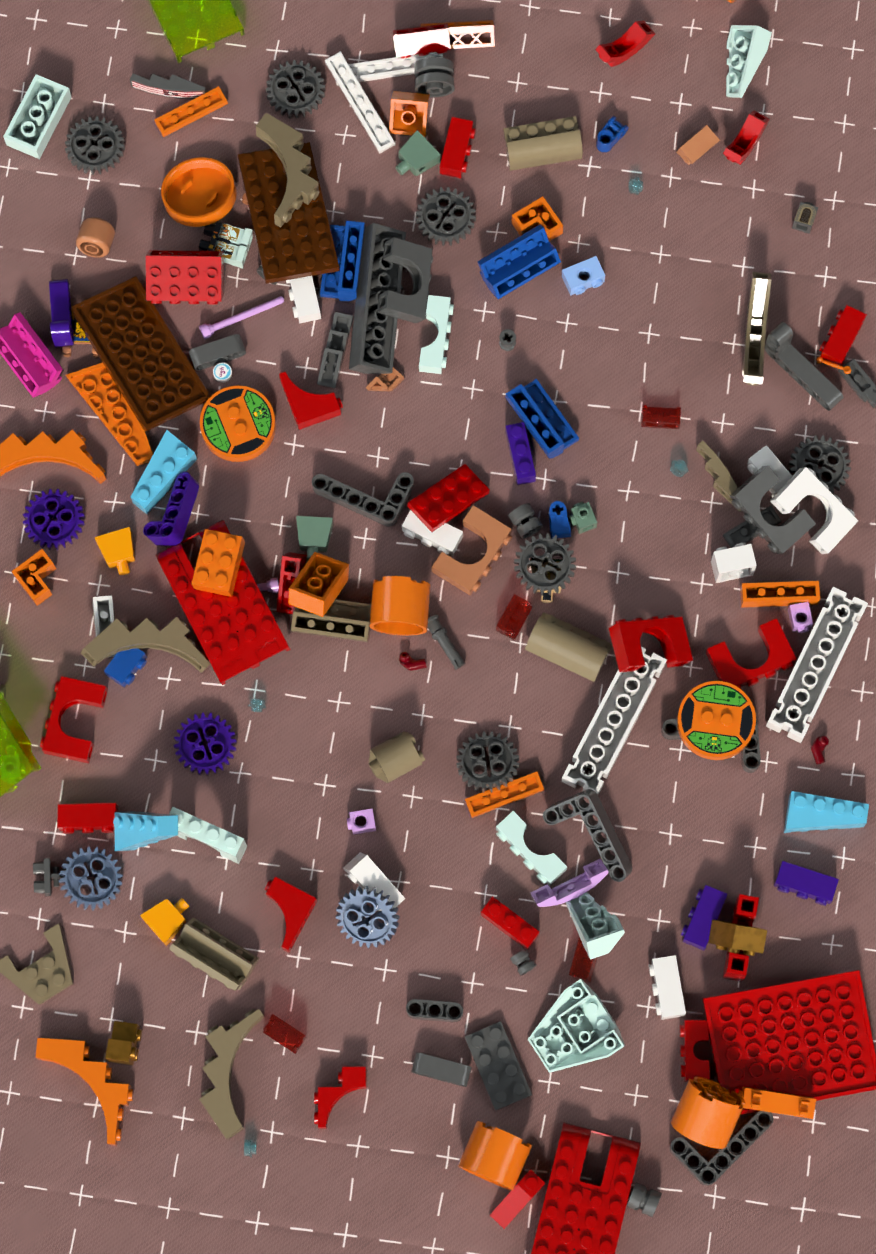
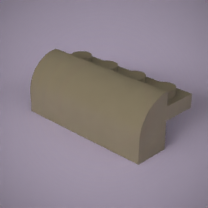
[503,116,583,171]
[291,600,371,642]
[525,612,613,682]
[169,917,259,991]

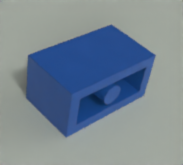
[104,648,147,688]

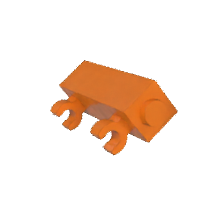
[738,1087,816,1119]

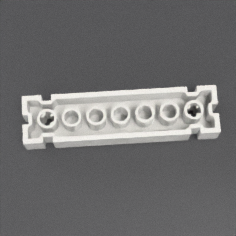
[766,587,868,743]
[561,647,667,794]

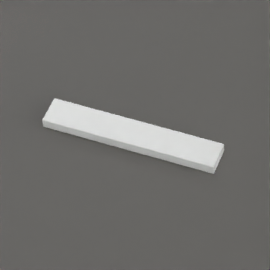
[325,51,395,154]
[336,52,443,86]

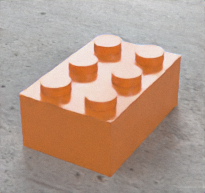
[192,529,245,597]
[289,552,349,617]

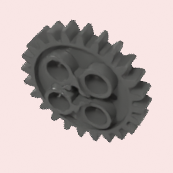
[266,60,325,118]
[65,116,125,175]
[416,187,476,246]
[789,435,851,494]
[514,533,576,596]
[456,731,519,792]

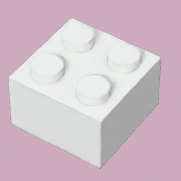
[711,543,757,583]

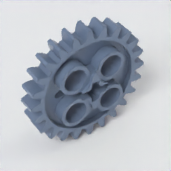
[59,847,123,911]
[336,886,400,948]

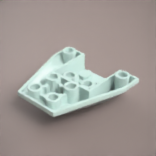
[528,979,625,1073]

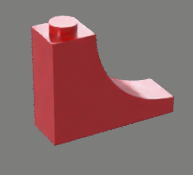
[279,371,343,430]
[265,877,317,953]

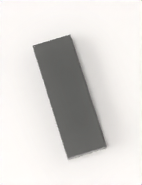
[723,505,782,548]

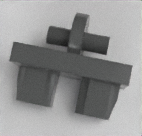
[33,858,64,896]

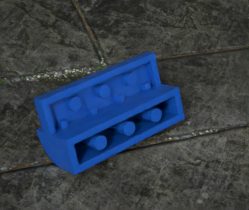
[320,221,365,301]
[477,224,561,299]
[505,379,579,459]

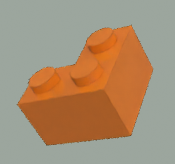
[511,196,563,242]
[11,549,56,606]

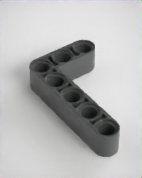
[764,322,844,411]
[312,472,414,527]
[661,718,761,773]
[543,789,632,882]
[669,1111,774,1186]

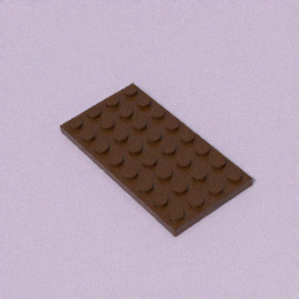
[238,142,339,284]
[71,276,211,432]

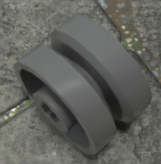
[414,57,455,98]

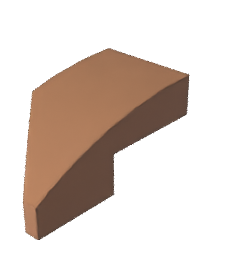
[366,367,405,391]

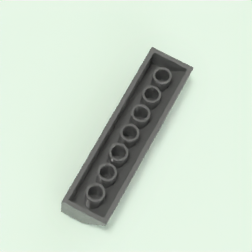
[349,223,406,374]

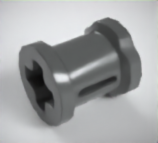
[499,329,516,351]

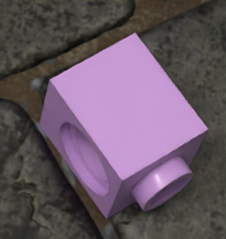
[788,602,813,633]
[346,809,376,835]

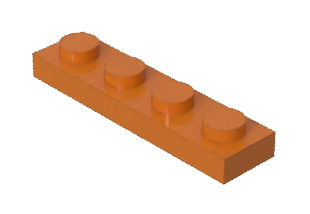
[154,86,228,137]
[465,772,544,818]

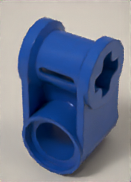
[596,116,629,152]
[548,501,571,539]

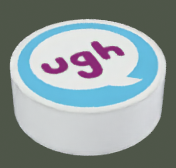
[213,363,232,383]

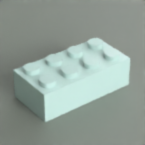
[3,74,72,159]

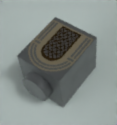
[792,202,818,234]

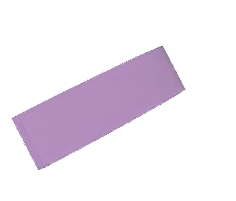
[530,859,609,907]

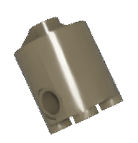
[368,731,425,783]

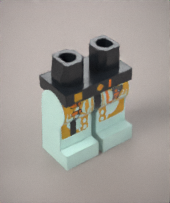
[198,221,253,268]

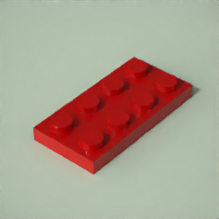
[407,464,490,532]

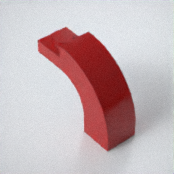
[595,21,655,67]
[723,110,770,165]

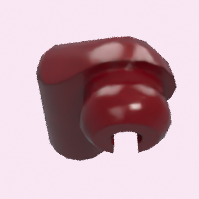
[399,652,427,671]
[811,736,829,765]

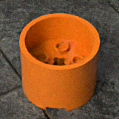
[370,576,431,636]
[671,1076,745,1149]
[458,1121,532,1191]

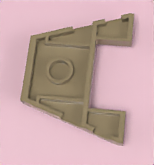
[0,924,73,1005]

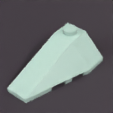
[726,25,772,98]
[565,892,625,959]

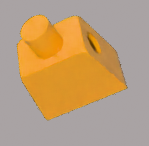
[95,527,135,575]
[140,898,190,946]

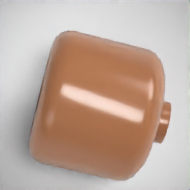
[76,217,115,258]

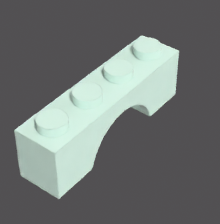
[419,295,454,374]
[496,811,567,886]

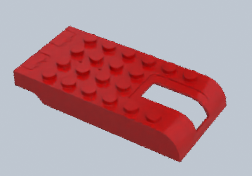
[156,520,291,685]
[531,1122,641,1254]

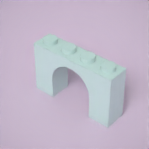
[169,807,247,864]

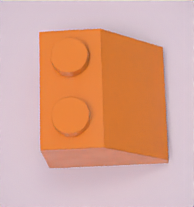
[389,91,430,137]

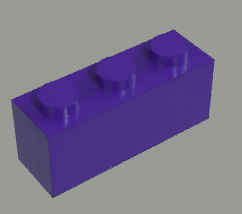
[505,422,536,485]
[774,861,839,906]
[681,885,727,951]

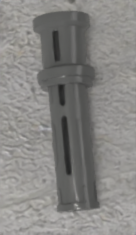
[428,614,466,670]

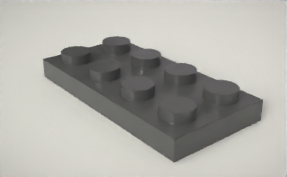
[465,1021,532,1111]

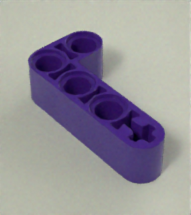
[49,279,74,347]
[143,472,199,546]

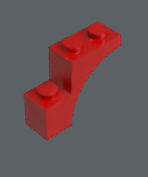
[314,1067,367,1129]

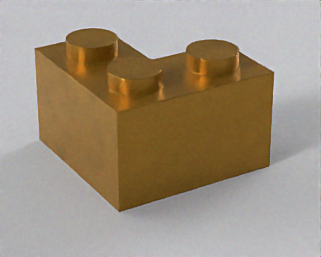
[708,920,767,956]
[105,1021,142,1065]

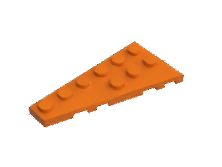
[66,362,153,466]

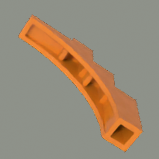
[0,430,106,484]
[35,1038,134,1145]

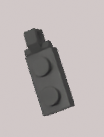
[838,359,876,408]

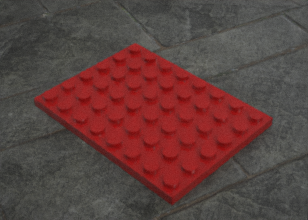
[703,970,876,1115]

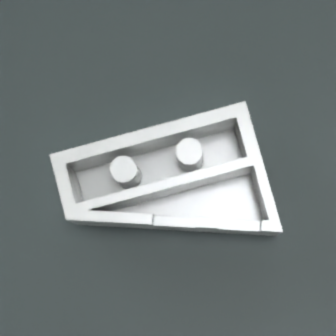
[343,852,405,911]

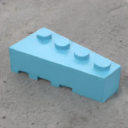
[131,430,197,514]
[784,791,869,833]
[113,811,178,851]

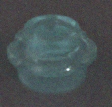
[628,177,643,195]
[670,460,688,477]
[247,699,266,712]
[244,1138,256,1158]

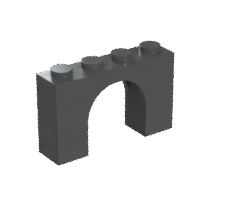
[377,237,433,323]
[730,466,816,554]

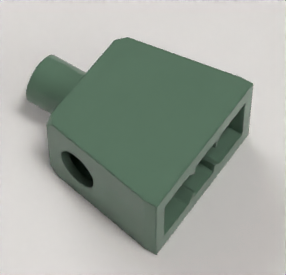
[395,130,441,176]
[296,516,333,560]

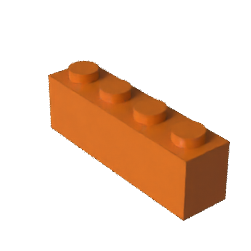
[740,581,820,608]

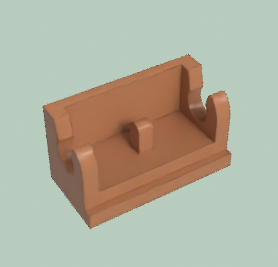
[676,125,720,165]

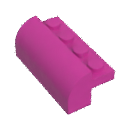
[0,312,63,398]

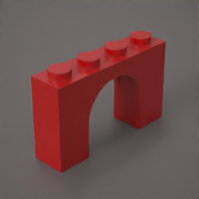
[609,615,693,672]
[706,618,797,690]
[40,676,108,763]
[723,894,759,982]

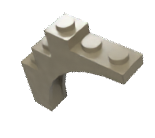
[256,113,320,228]
[742,272,772,385]
[81,617,211,673]
[199,1009,264,1140]

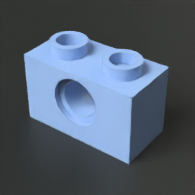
[562,256,605,296]

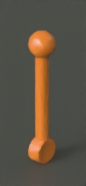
[816,356,851,374]

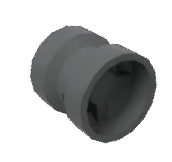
[510,949,537,976]

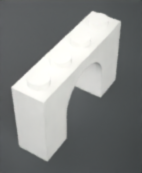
[770,467,858,554]

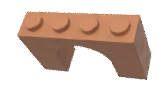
[432,505,513,595]

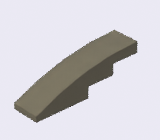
[696,440,741,512]

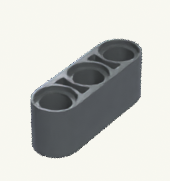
[189,334,246,370]
[406,999,463,1022]
[411,1053,472,1087]

